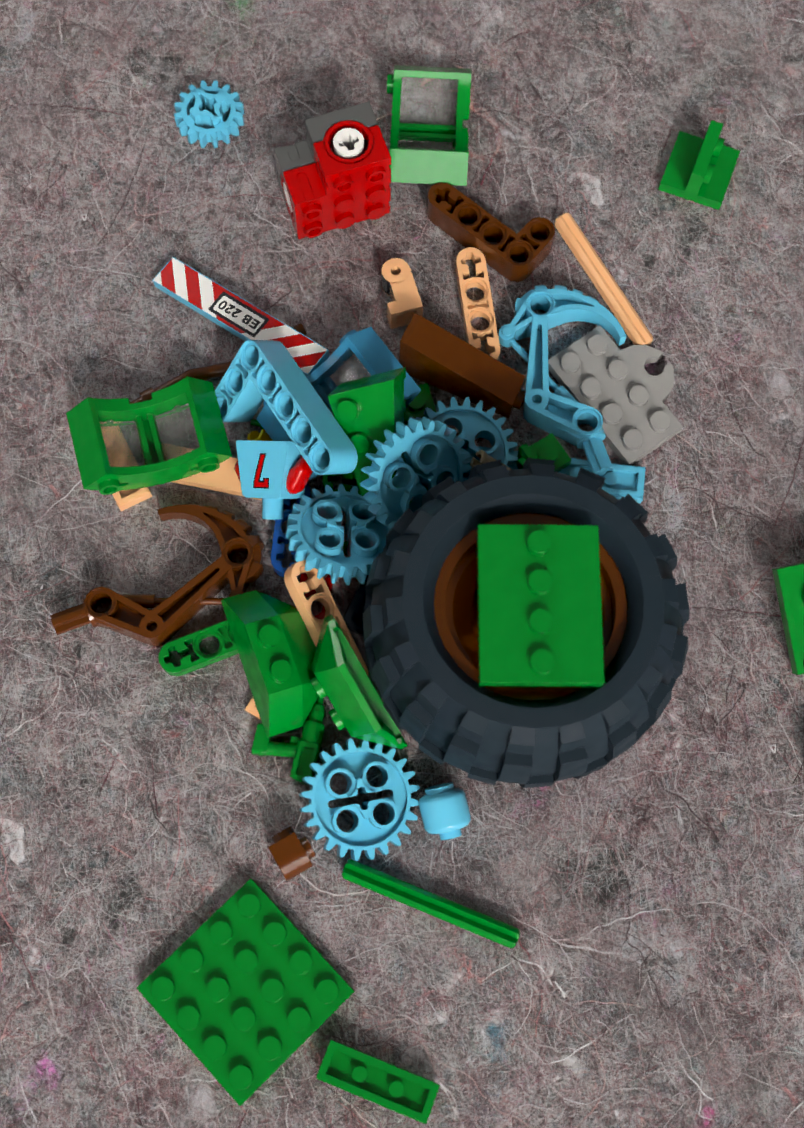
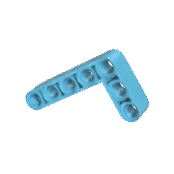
[215,339,358,475]

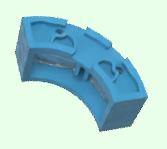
[256,327,421,481]

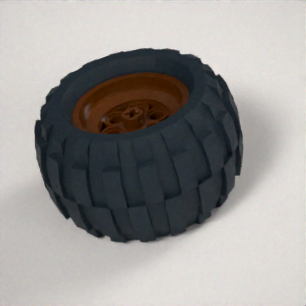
[363,458,690,788]

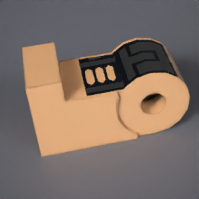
[381,258,423,329]

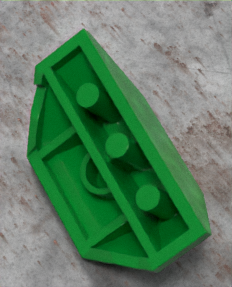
[221,590,318,738]
[310,614,408,749]

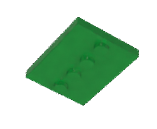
[477,524,605,687]

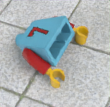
[234,429,313,520]

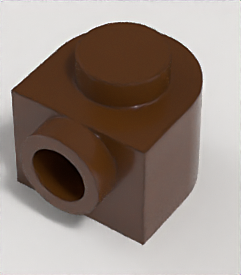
[268,826,316,881]

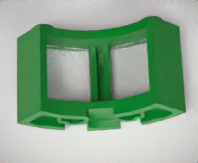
[387,65,472,186]
[66,376,232,495]

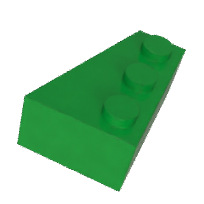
[328,367,406,496]

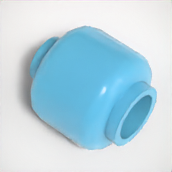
[418,782,471,840]

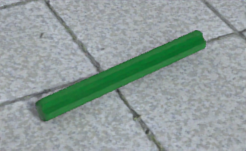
[342,859,520,948]

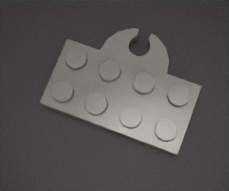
[548,325,683,465]

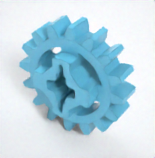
[174,80,244,148]

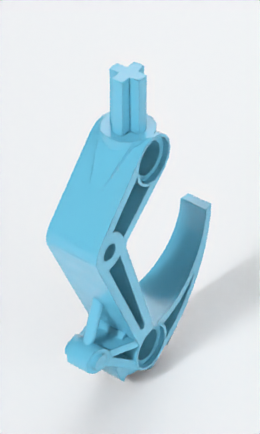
[498,285,626,476]

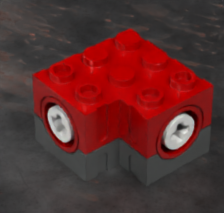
[274,101,391,240]

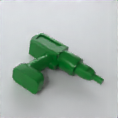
[251,696,325,785]

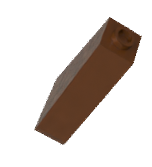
[399,313,526,418]

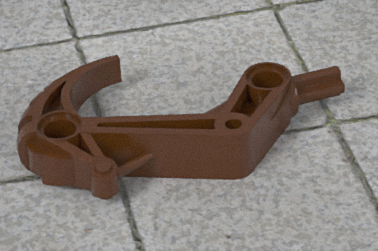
[50,504,264,647]

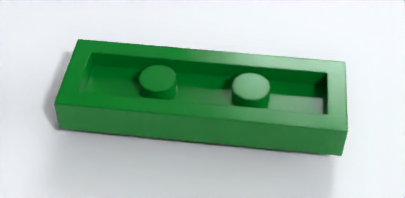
[316,1039,440,1124]

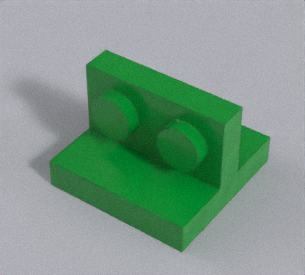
[658,120,740,210]

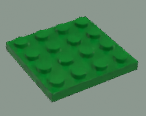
[137,878,355,1106]

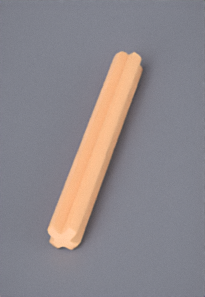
[555,213,653,346]

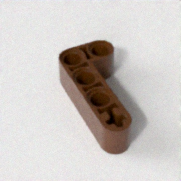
[427,182,555,282]

